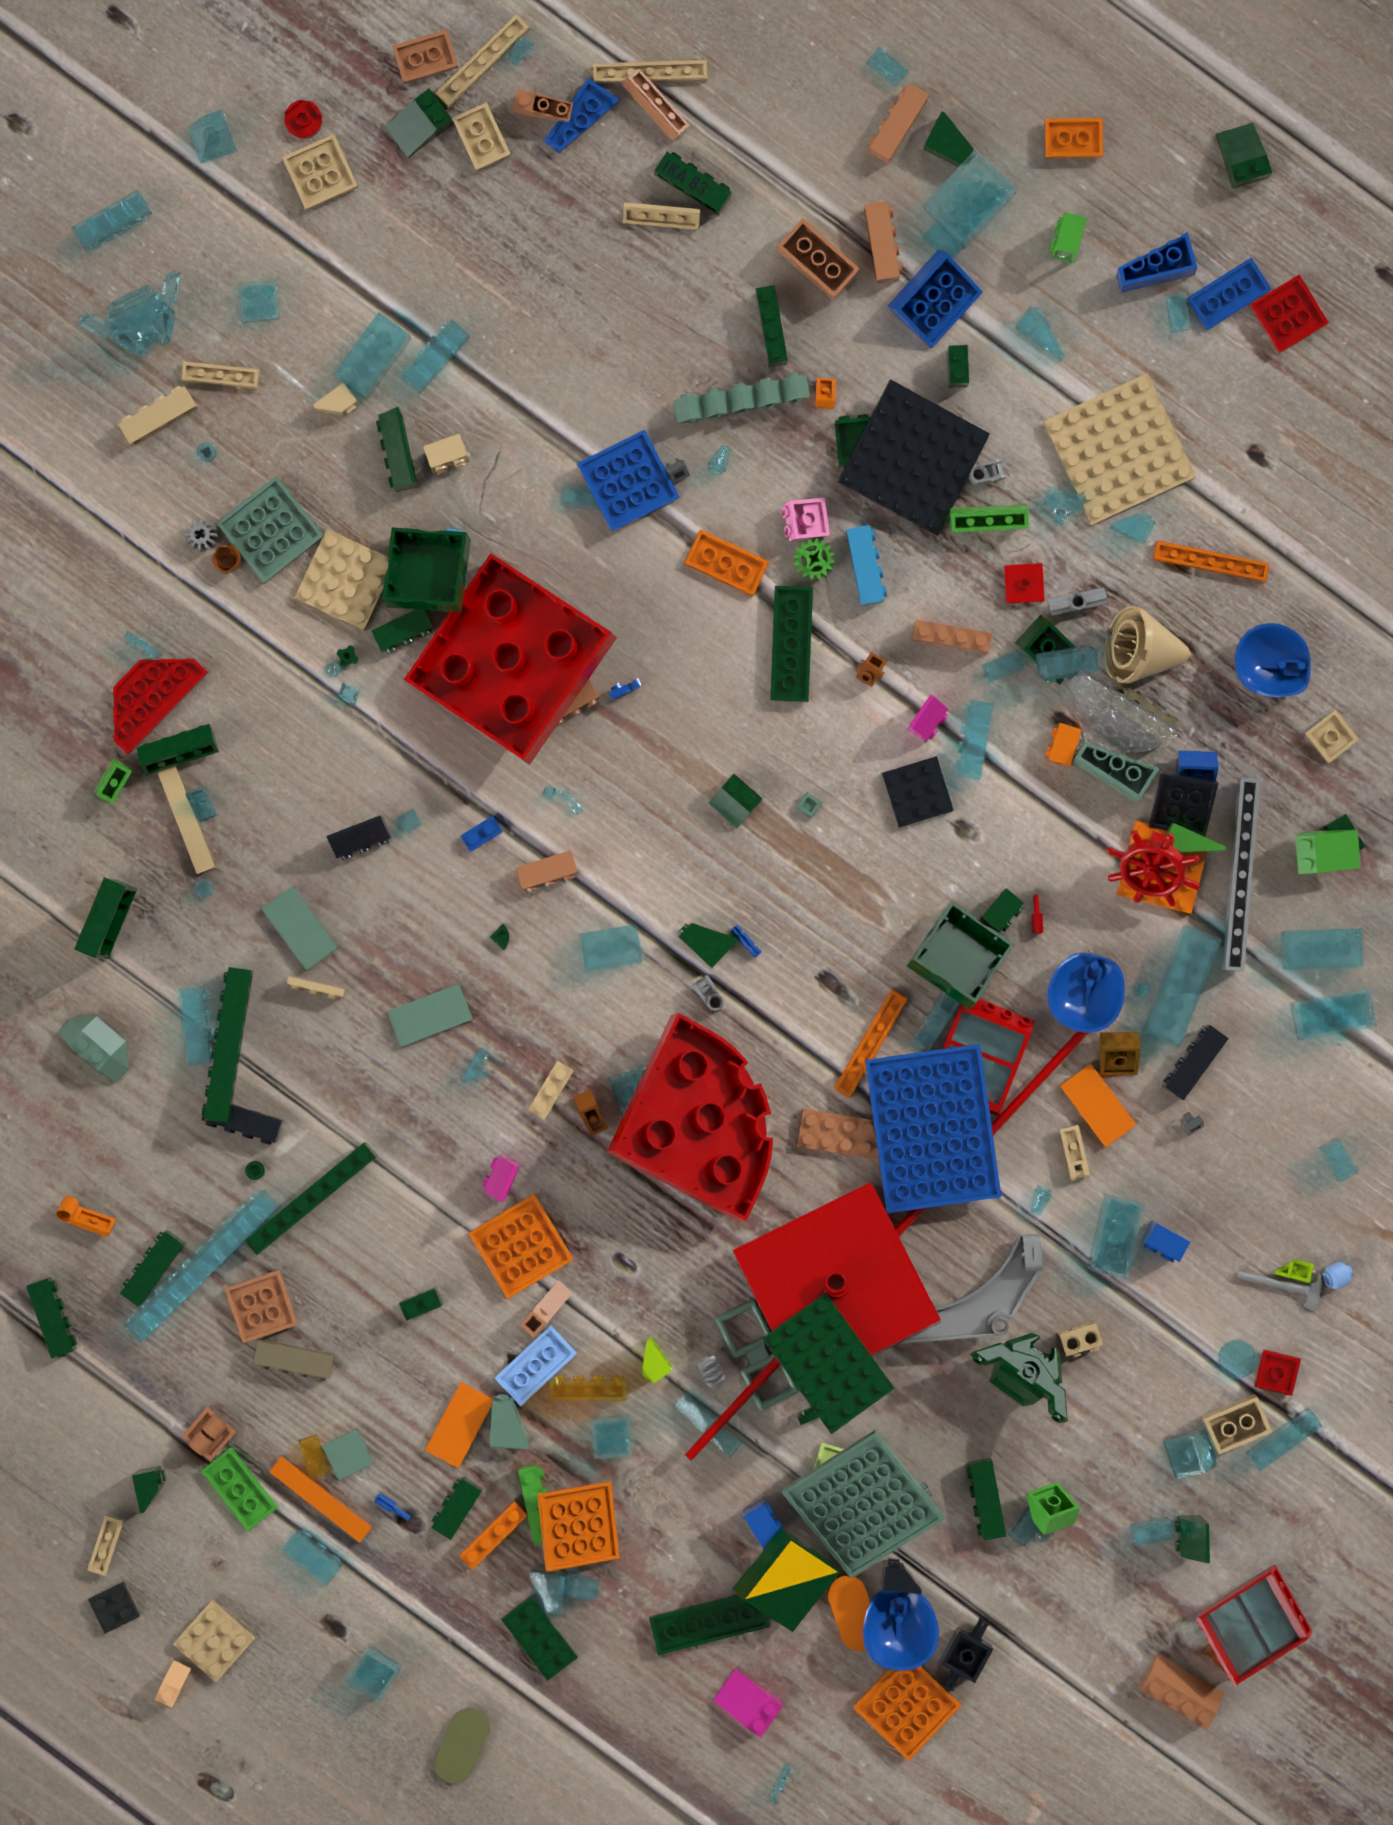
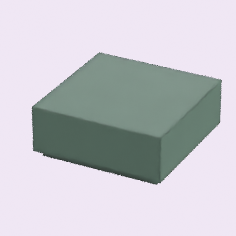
[796,792,823,819]

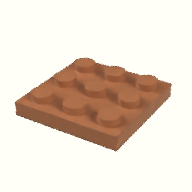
[225,1270,298,1343]

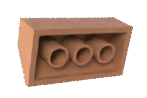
[1138,1653,1224,1730]

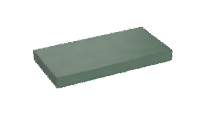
[262,886,338,971]
[387,984,473,1047]

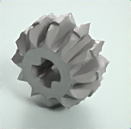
[184,519,218,552]
[698,1355,726,1389]

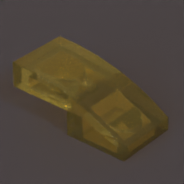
[299,1434,329,1479]

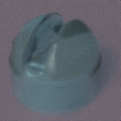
[325,662,341,678]

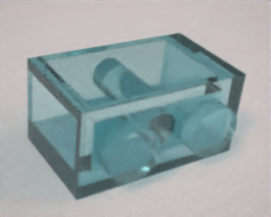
[1318,1138,1358,1182]
[1130,1516,1174,1546]

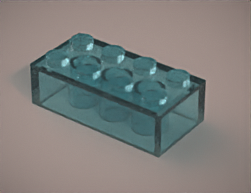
[334,312,412,400]
[1281,928,1363,970]
[1290,988,1377,1040]
[1088,1194,1145,1279]

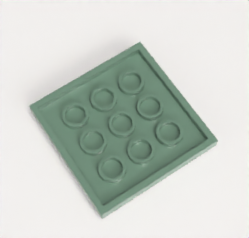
[216,476,324,584]

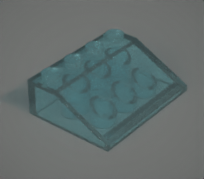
[923,150,1017,250]

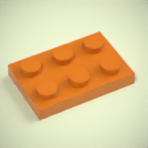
[1044,118,1103,158]

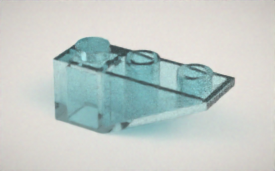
[913,991,959,1050]

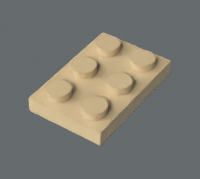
[452,102,511,172]

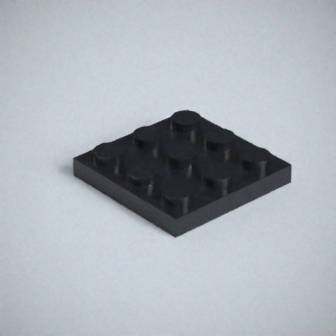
[882,756,954,828]
[1149,771,1218,837]

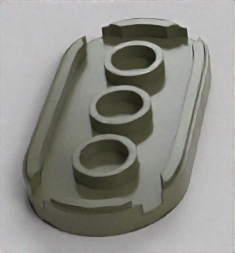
[435,1708,489,1783]

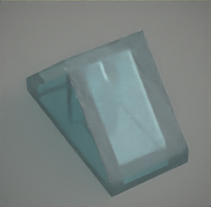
[185,787,217,822]

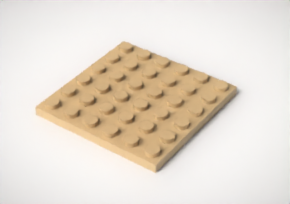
[1043,373,1196,526]

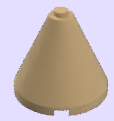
[1104,606,1190,683]

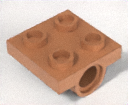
[182,1407,237,1461]

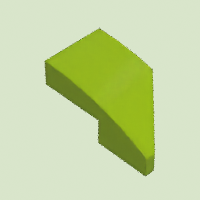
[1274,1259,1315,1283]

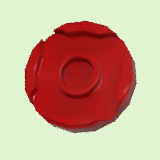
[284,100,323,139]

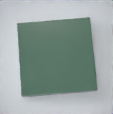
[322,1428,374,1480]

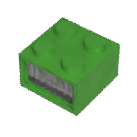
[1049,212,1087,263]

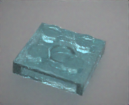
[238,280,281,323]

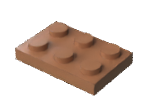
[392,30,459,84]

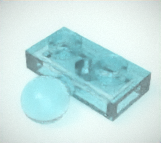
[1008,1506,1050,1547]

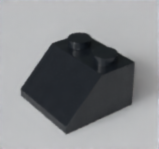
[881,1558,922,1594]

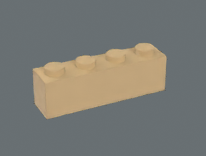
[118,386,199,447]

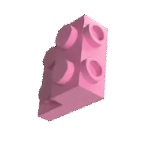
[781,498,830,541]

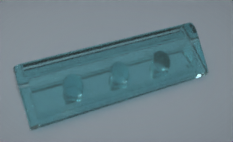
[674,1390,743,1458]

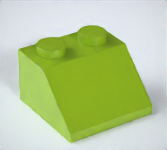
[642,1335,673,1384]

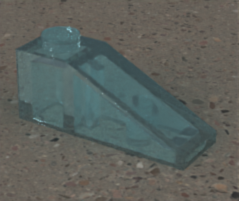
[1015,306,1065,362]

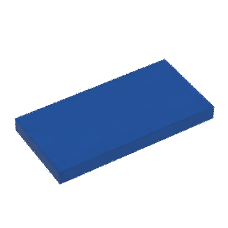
[1186,257,1272,331]

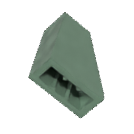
[490,1394,530,1449]

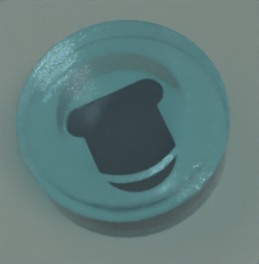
[197,442,217,462]

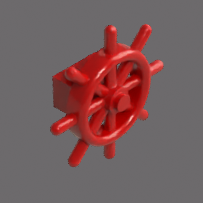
[1106,830,1200,907]

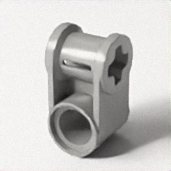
[968,459,1007,485]
[692,975,724,1012]

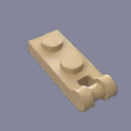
[1059,1125,1090,1181]

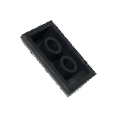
[326,815,392,861]

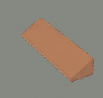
[622,68,690,141]

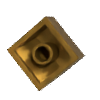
[1099,1032,1141,1076]

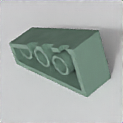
[1072,742,1160,803]

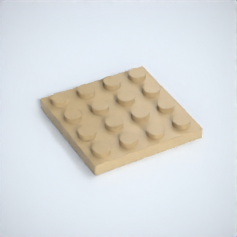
[295,529,389,631]

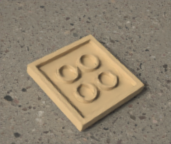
[282,134,358,211]
[173,1600,255,1682]

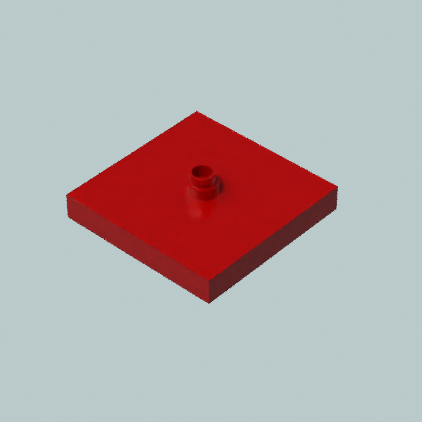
[404,553,617,765]
[732,1182,941,1357]

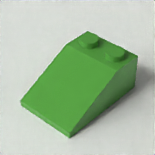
[1295,829,1361,874]

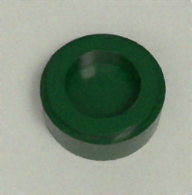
[245,1161,265,1180]

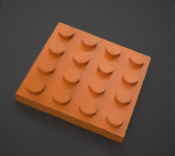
[1116,821,1207,914]
[468,1193,574,1299]
[537,1481,620,1571]
[852,1666,962,1761]

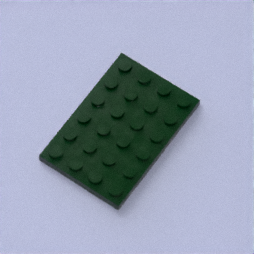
[762,1293,895,1435]

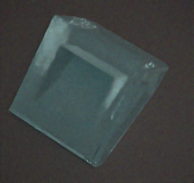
[397,808,423,834]

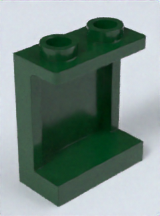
[834,414,870,468]

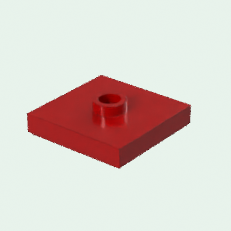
[1004,563,1045,604]
[1254,1349,1301,1396]

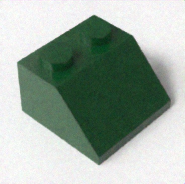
[709,774,763,828]
[132,1465,166,1514]

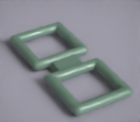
[715,1299,799,1410]

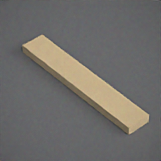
[435,14,530,109]
[592,60,707,84]
[157,766,216,874]

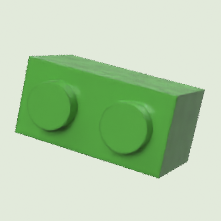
[94,758,132,804]

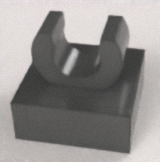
[666,458,690,485]
[1183,1112,1204,1136]

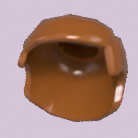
[211,544,241,574]

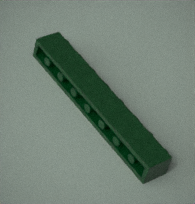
[202,967,253,1124]
[244,1142,378,1255]

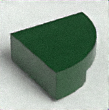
[490,924,509,950]

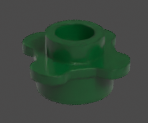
[336,645,358,667]

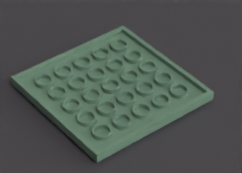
[782,1429,945,1578]

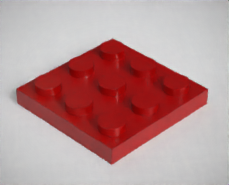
[1249,274,1329,354]

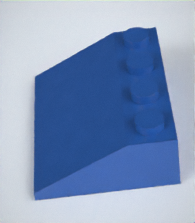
[887,250,983,348]

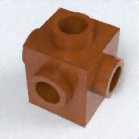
[856,652,887,687]

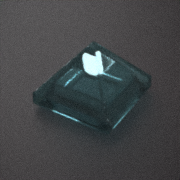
[338,683,360,705]

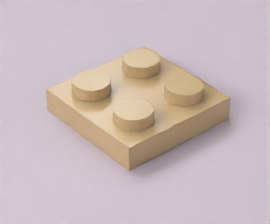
[1304,710,1359,764]

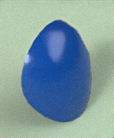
[1235,623,1311,697]
[1047,953,1125,1033]
[863,1590,939,1671]

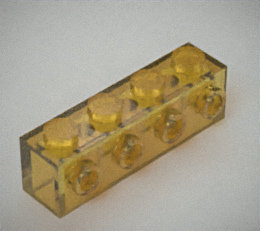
[549,1375,627,1401]

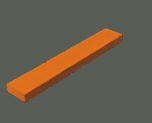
[1153,540,1270,583]
[834,989,908,1098]
[269,1456,372,1543]

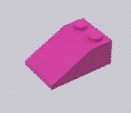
[482,1155,521,1203]
[713,1669,783,1738]

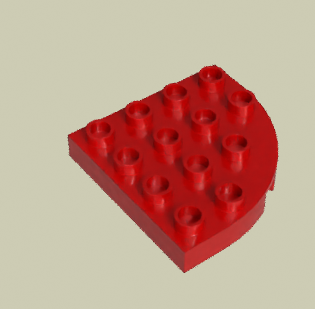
[607,1013,773,1222]

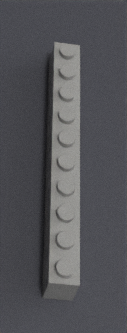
[1222,778,1260,971]

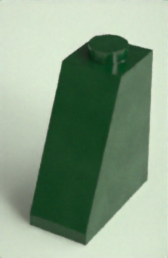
[923,111,975,170]
[678,923,738,968]

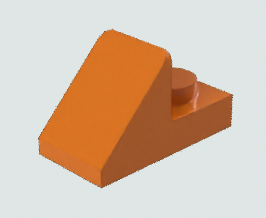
[815,378,836,409]

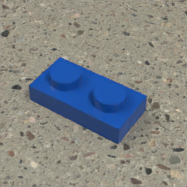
[460,816,503,852]

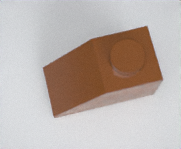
[573,1089,608,1136]

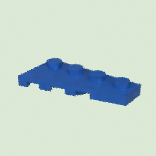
[544,78,620,153]

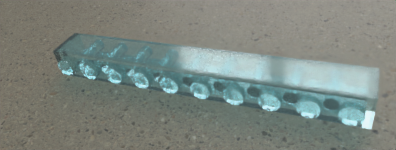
[125,1190,280,1343]

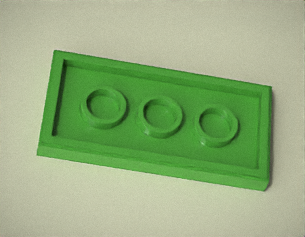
[201,1446,278,1532]

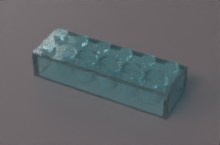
[1141,925,1222,1047]

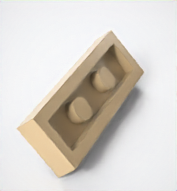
[287,976,347,1000]
[528,1061,574,1120]
[87,1514,125,1576]

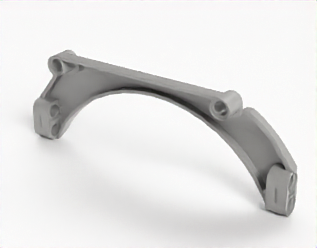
[900,1234,1043,1344]

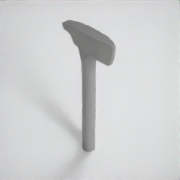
[1237,1271,1321,1311]

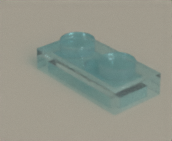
[867,47,909,87]
[1165,291,1191,333]
[560,486,598,511]
[124,631,162,659]
[981,651,1024,683]

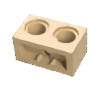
[1058,1321,1103,1358]

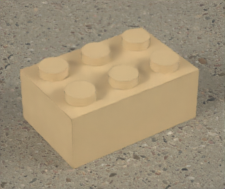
[1201,1394,1272,1455]

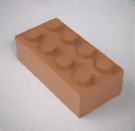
[777,218,860,302]

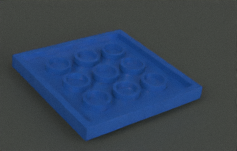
[576,429,680,532]

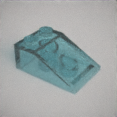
[579,924,643,972]

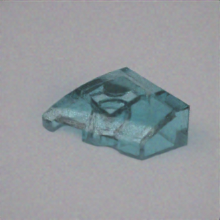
[529,1570,566,1615]

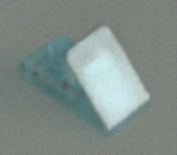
[461,1047,491,1082]

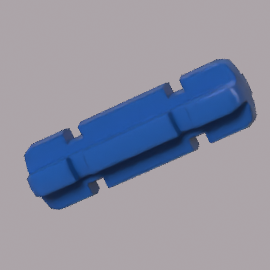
[731,925,761,958]

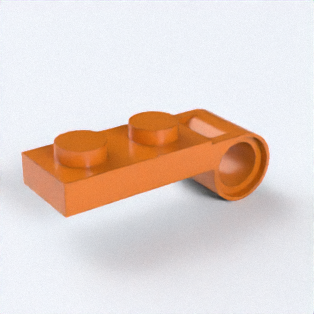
[56,1196,116,1237]

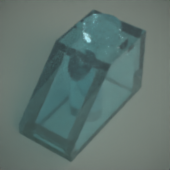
[1109,512,1156,544]
[559,1573,599,1601]

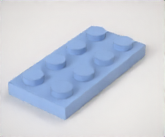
[495,1325,577,1406]

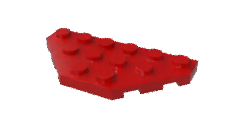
[113,659,209,755]

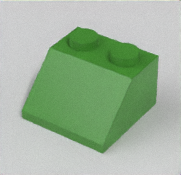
[1026,1482,1080,1535]

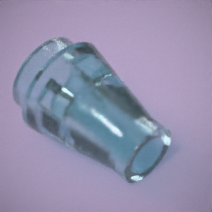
[508,36,534,65]
[708,445,731,475]
[1031,1185,1052,1215]

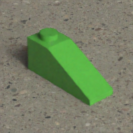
[1165,823,1226,852]

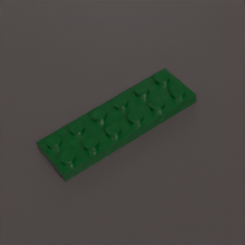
[770,586,813,702]
[649,1594,770,1655]

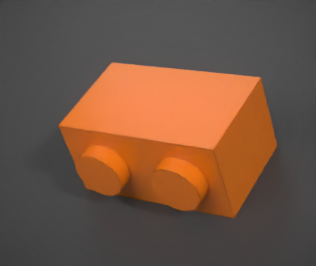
[1045,723,1082,767]

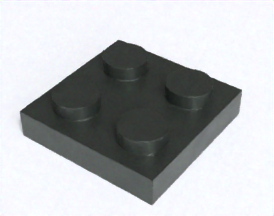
[88,1581,140,1634]

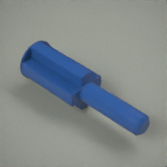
[374,1493,411,1521]

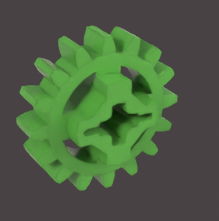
[793,538,835,580]

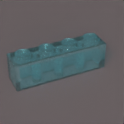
[72,190,152,251]
[401,319,470,395]
[954,700,994,780]
[179,987,213,1066]
[1245,1407,1323,1471]

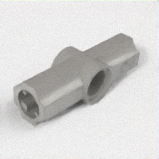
[1047,588,1107,616]

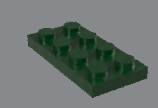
[501,1595,578,1681]

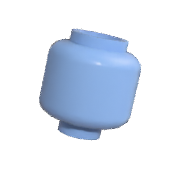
[1323,1261,1353,1290]

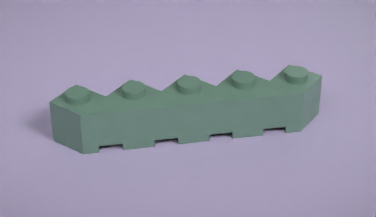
[673,373,810,423]

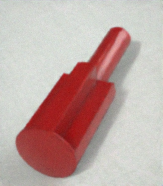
[1031,894,1044,934]

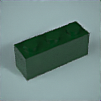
[371,610,434,654]
[431,1476,483,1540]

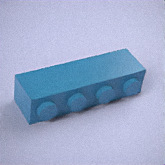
[846,525,887,606]

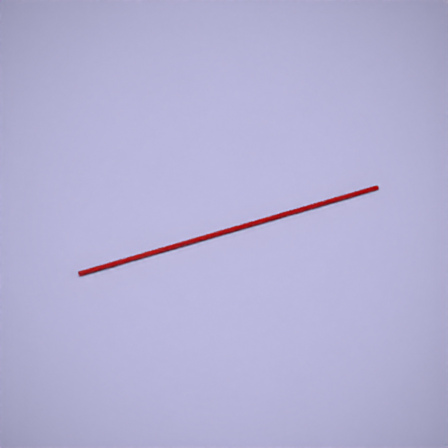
[684,1031,1088,1461]

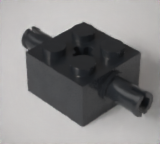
[940,1617,993,1692]

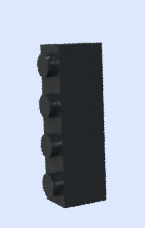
[1163,1025,1229,1101]
[202,1104,284,1145]

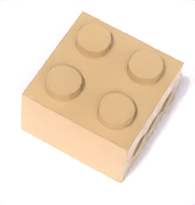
[423,433,469,475]

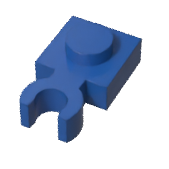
[608,679,641,701]

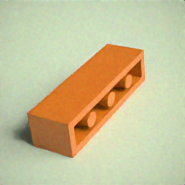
[459,1499,528,1570]

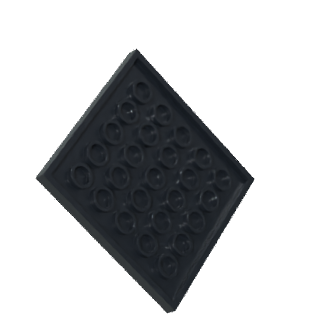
[837,379,990,536]

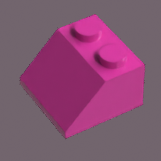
[907,695,949,742]

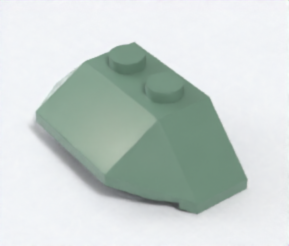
[58,1016,129,1083]

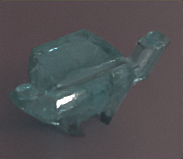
[76,270,181,356]

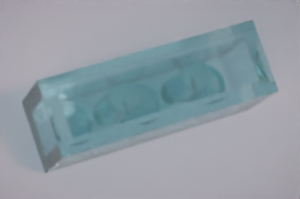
[1036,645,1098,683]
[281,1529,343,1586]

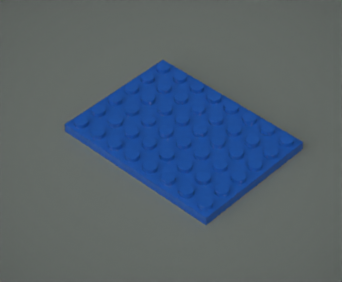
[865,1044,1002,1213]

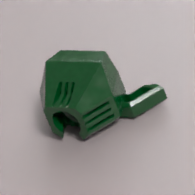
[970,1333,1068,1423]

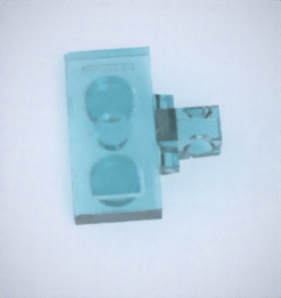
[1043,486,1086,525]

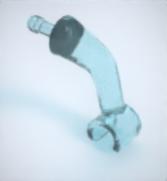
[543,786,583,814]

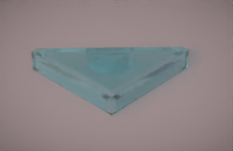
[769,1763,792,1806]

